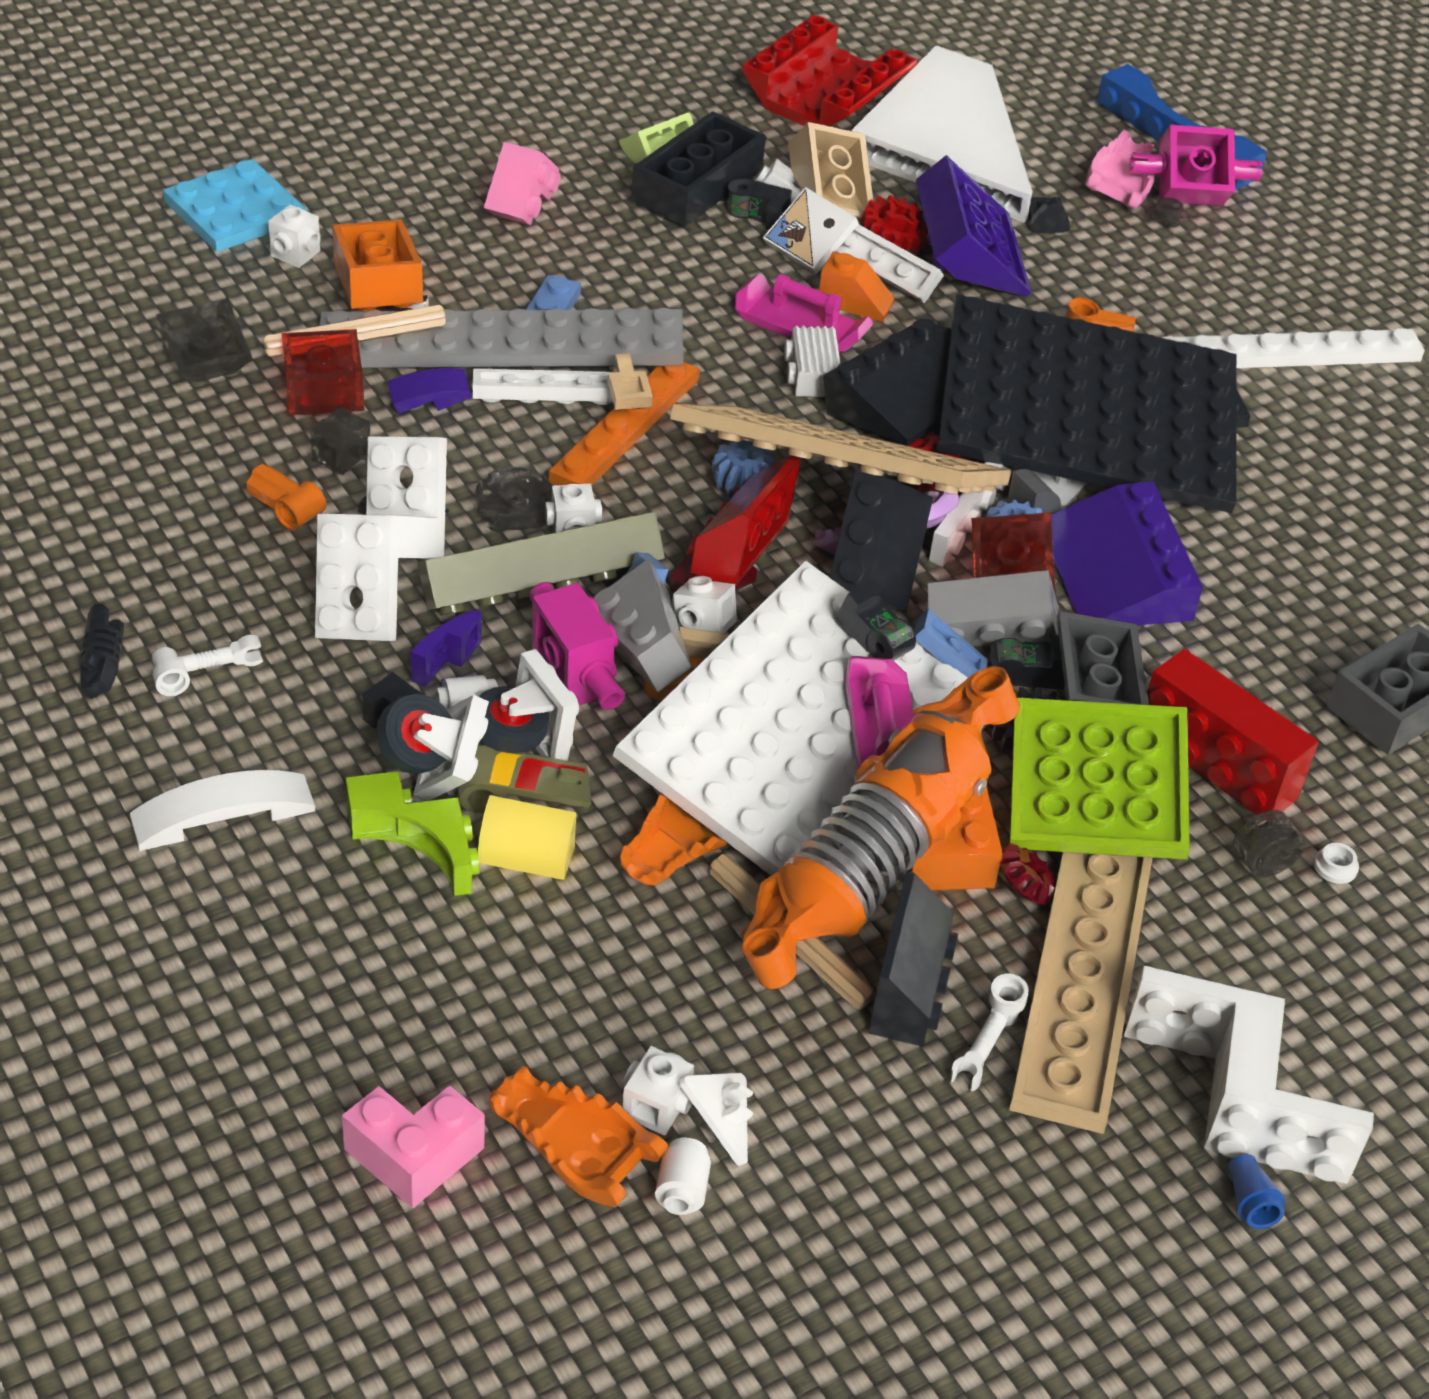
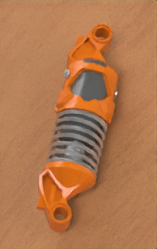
[740,666,1020,989]

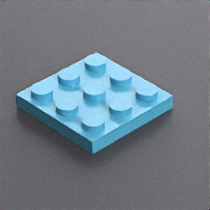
[163,159,306,252]

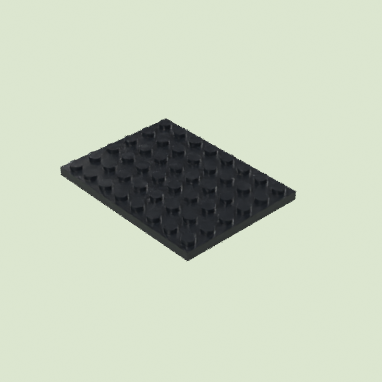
[936,294,1237,513]

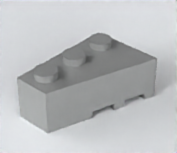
[594,558,692,692]
[928,570,1059,647]

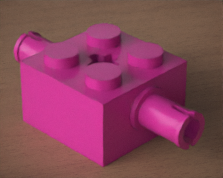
[1129,125,1263,206]
[530,582,625,710]

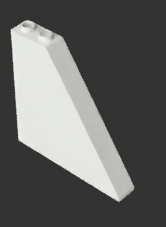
[852,45,1032,223]

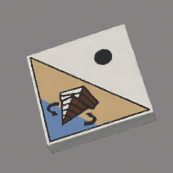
[763,187,859,275]

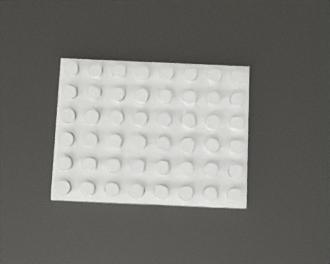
[613,561,988,876]

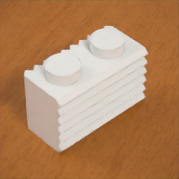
[784,325,840,397]

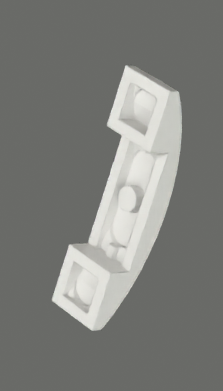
[130,770,315,851]

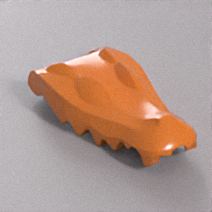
[620,793,730,886]
[488,1066,668,1207]

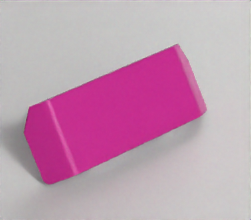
[735,274,874,354]
[845,656,913,769]

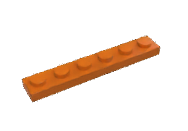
[549,361,700,486]

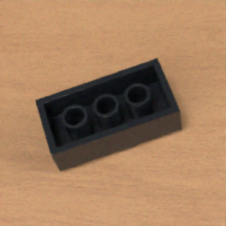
[631,111,766,226]

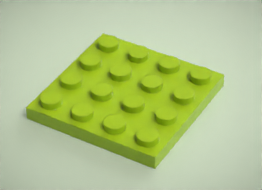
[1010,698,1190,860]

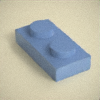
[526,275,581,310]
[914,608,988,677]

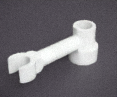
[152,635,263,696]
[950,974,1028,1092]

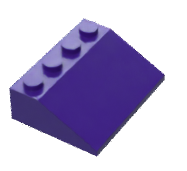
[916,155,1032,297]
[1045,482,1203,626]

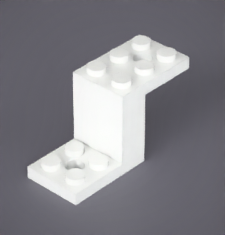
[315,437,447,641]
[1124,966,1374,1184]

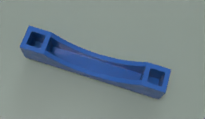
[1096,64,1267,190]

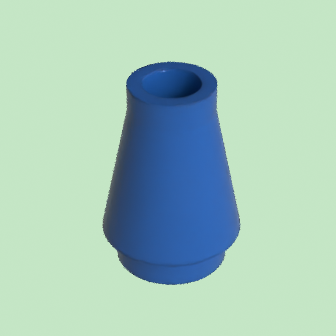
[1228,1154,1285,1229]

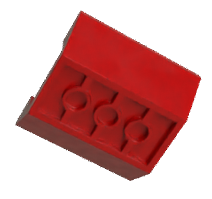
[742,15,917,127]

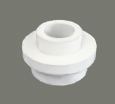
[1314,843,1359,884]

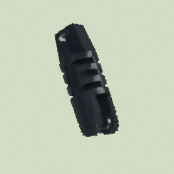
[80,603,124,699]

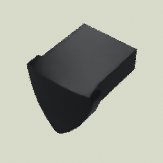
[1028,197,1070,233]

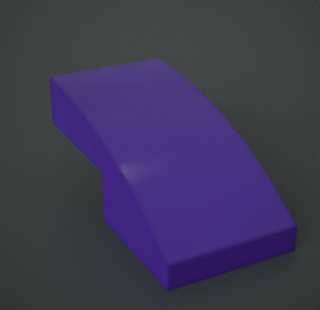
[388,368,473,415]
[411,610,482,687]

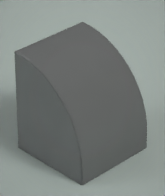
[1007,469,1061,517]

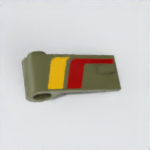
[458,745,592,813]

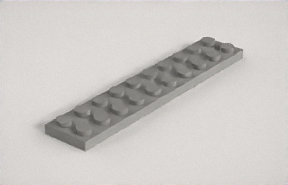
[315,308,683,368]

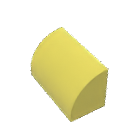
[478,795,576,880]

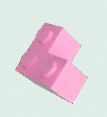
[484,142,561,226]
[342,1085,485,1209]

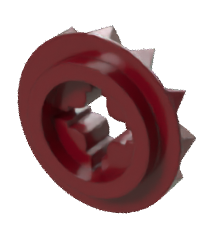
[1000,843,1057,905]

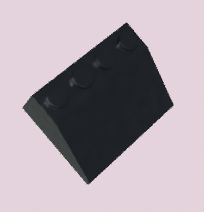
[823,319,950,446]

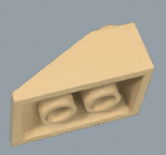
[788,122,873,223]

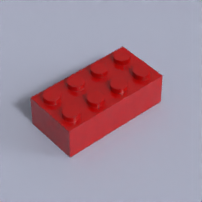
[1147,648,1319,823]

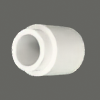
[435,675,498,710]
[655,1138,711,1215]

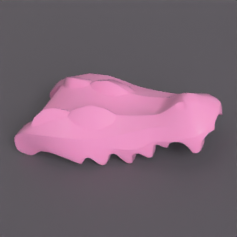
[1086,130,1155,210]

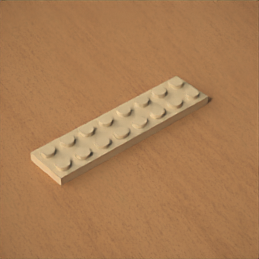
[1009,852,1153,1134]

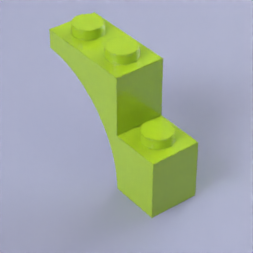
[346,771,480,896]

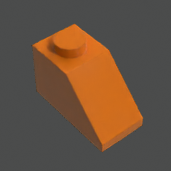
[819,251,895,322]

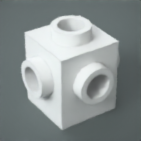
[268,205,321,268]
[545,484,602,533]
[671,576,737,634]
[623,1046,694,1136]

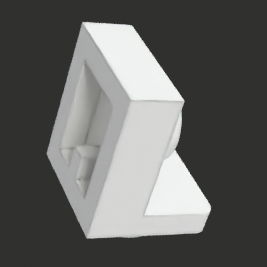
[753,159,802,203]

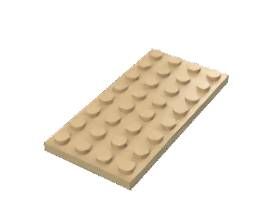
[670,404,1011,494]

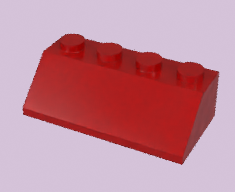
[688,455,801,587]

